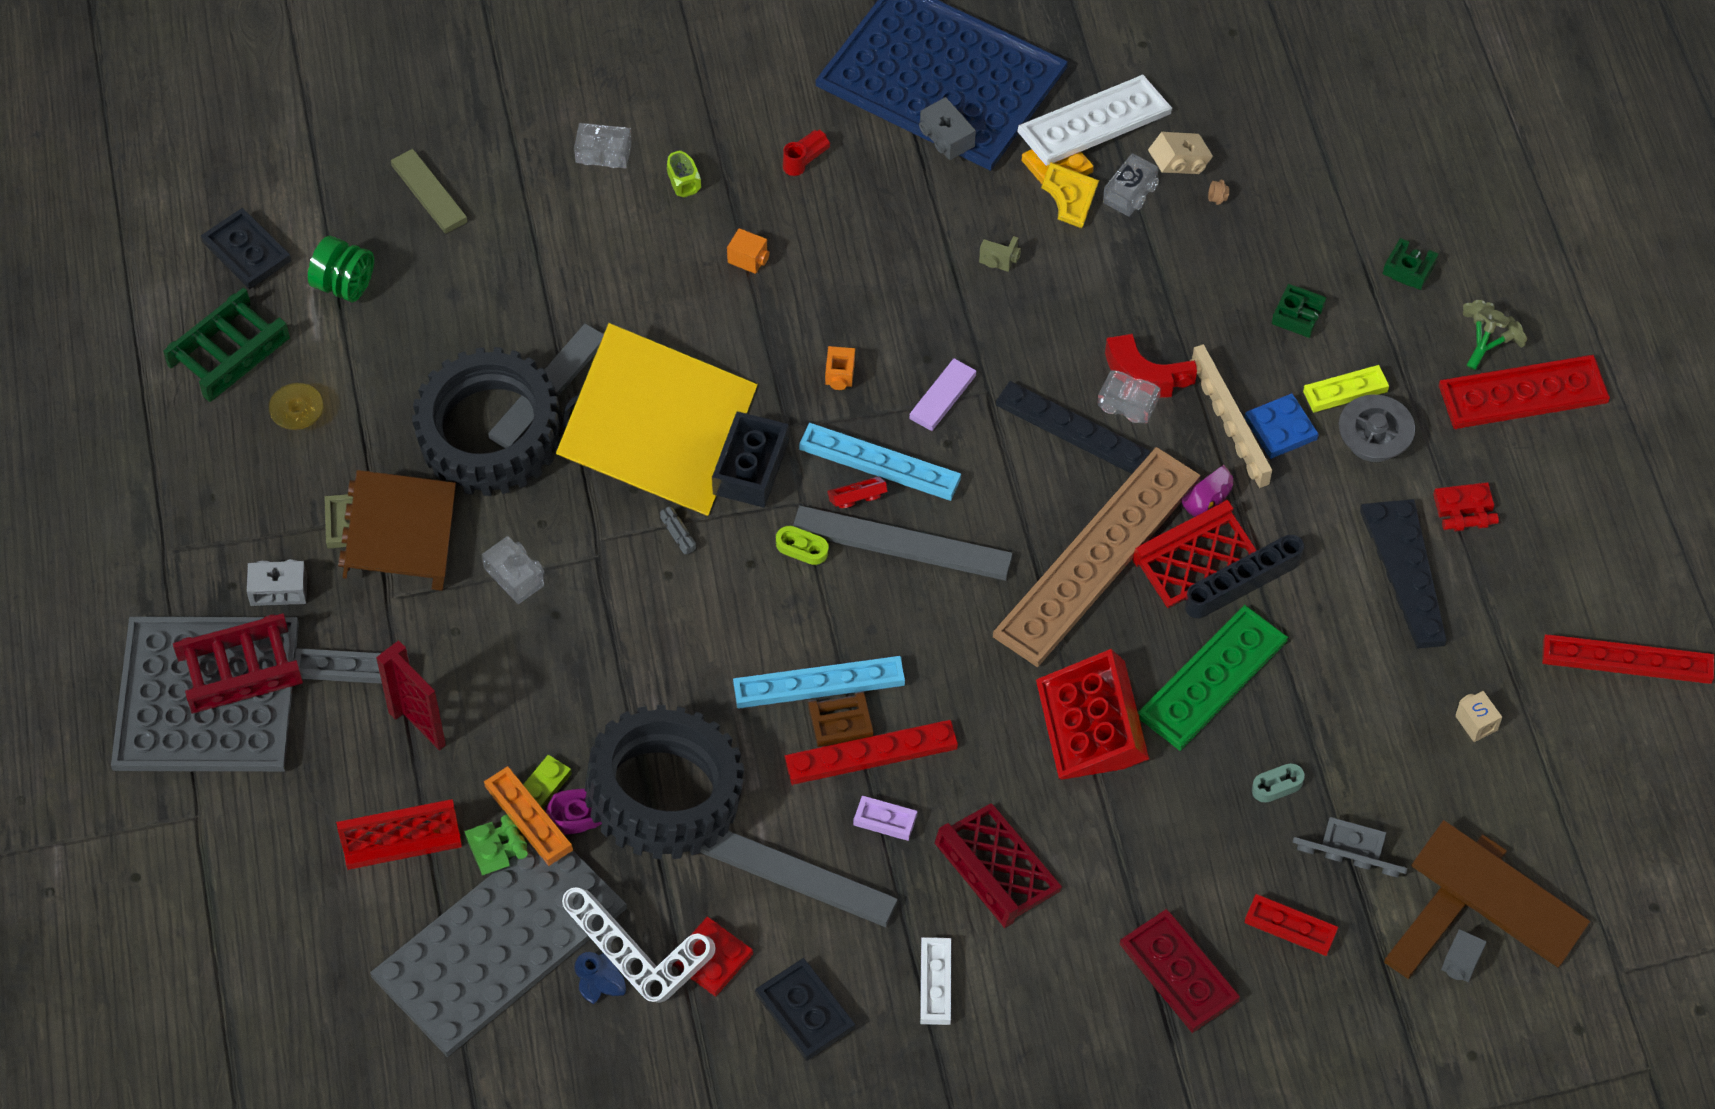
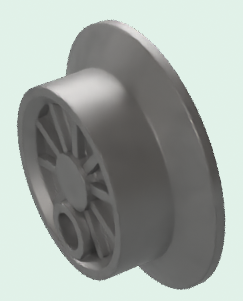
[1339,395,1415,462]

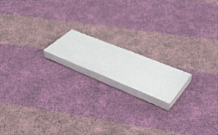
[1017,75,1172,166]

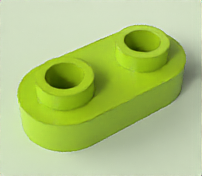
[776,526,828,565]

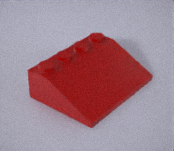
[1036,649,1149,780]

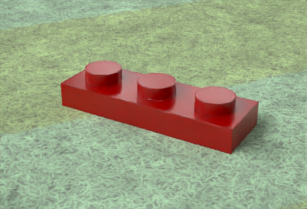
[1244,894,1338,956]

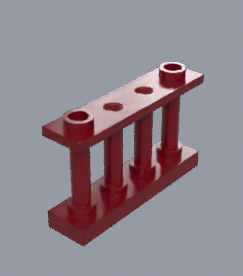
[172,613,303,714]

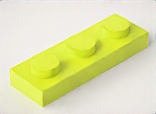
[1303,365,1389,413]

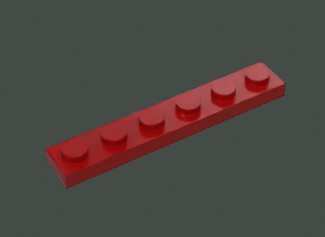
[1542,634,1714,684]
[785,720,958,785]

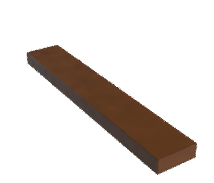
[1384,834,1507,979]

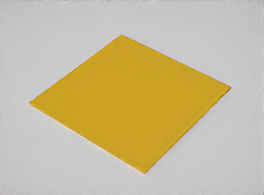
[556,323,758,516]

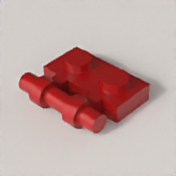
[1433,482,1499,531]

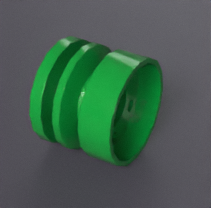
[307,235,374,303]

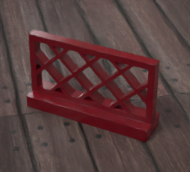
[376,640,446,751]
[935,803,1062,928]

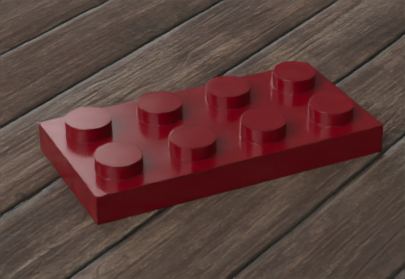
[1119,909,1240,1033]

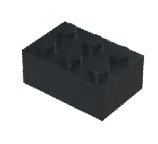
[712,411,789,508]

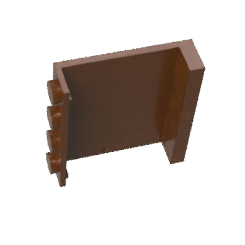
[338,470,456,591]

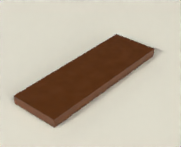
[1411,820,1590,968]

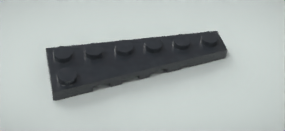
[1360,499,1446,649]

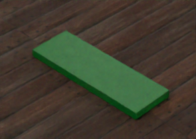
[1138,605,1288,751]

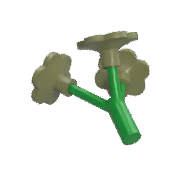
[1463,300,1527,370]

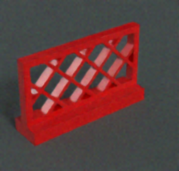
[1132,500,1257,609]
[336,799,462,870]

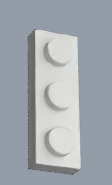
[920,938,951,1025]

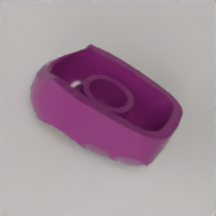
[1182,465,1234,517]
[546,788,602,835]

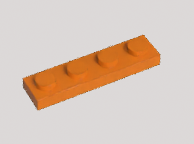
[484,766,573,866]

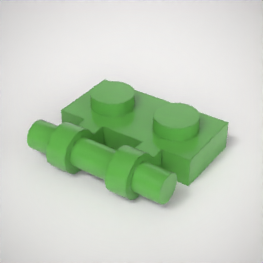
[465,815,528,875]

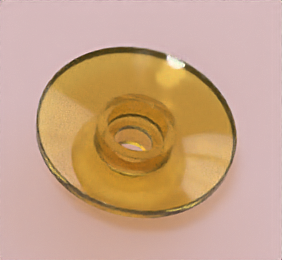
[269,383,323,430]

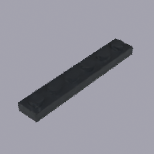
[996,381,1151,474]

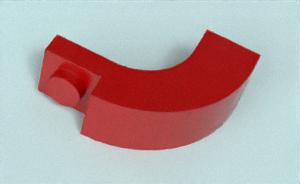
[1105,334,1197,398]

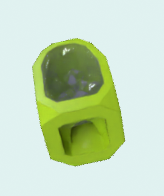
[667,150,701,197]

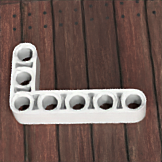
[562,888,715,1003]

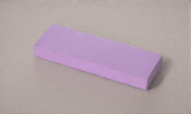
[910,359,976,431]

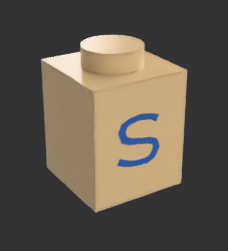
[1456,691,1502,742]

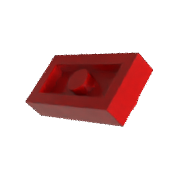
[827,476,888,508]

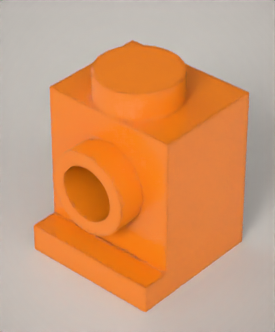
[825,346,855,390]

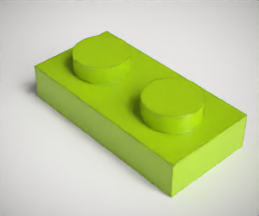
[524,755,572,809]

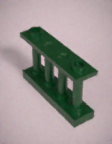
[163,287,290,402]

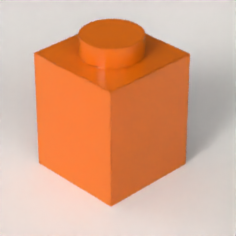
[727,228,770,274]

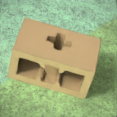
[1148,132,1213,174]

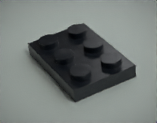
[201,208,291,290]
[755,958,855,1061]

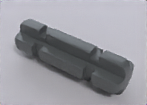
[660,507,696,555]

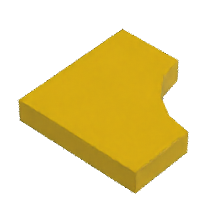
[1041,162,1099,228]

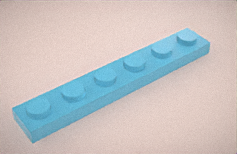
[799,423,961,501]
[733,656,905,708]

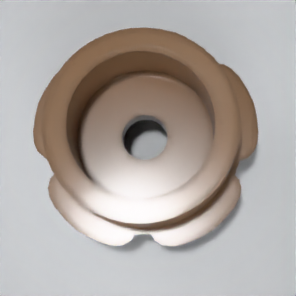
[1208,180,1229,205]

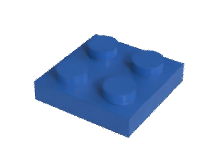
[1244,394,1318,459]

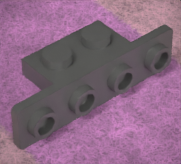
[1292,817,1408,878]

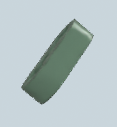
[1252,763,1304,803]

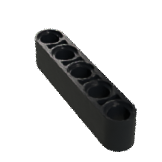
[1185,535,1304,619]

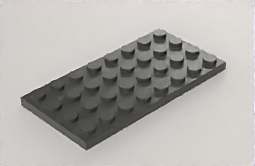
[370,843,627,1057]

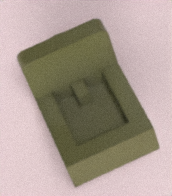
[979,236,1021,272]

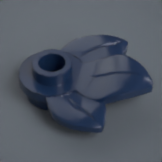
[574,952,626,1004]

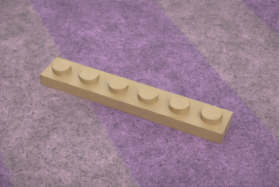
[1190,344,1272,488]

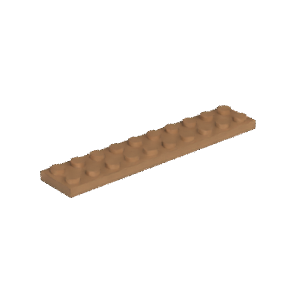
[993,447,1201,667]

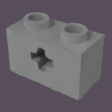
[247,560,307,606]

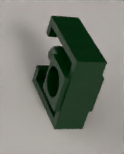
[1382,238,1439,290]
[1271,284,1326,338]

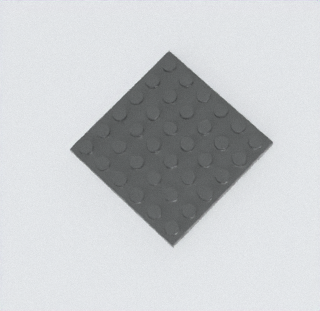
[111,617,299,772]

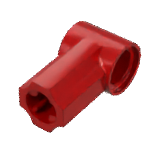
[782,129,830,176]

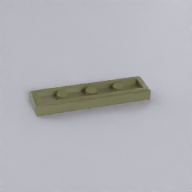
[391,149,467,234]

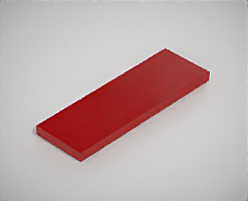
[1439,355,1610,429]

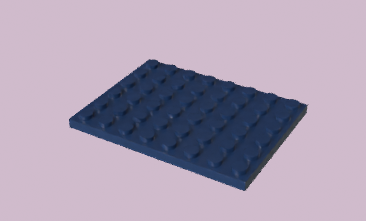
[816,0,1068,171]

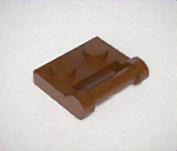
[807,691,873,747]

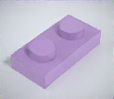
[853,796,917,841]

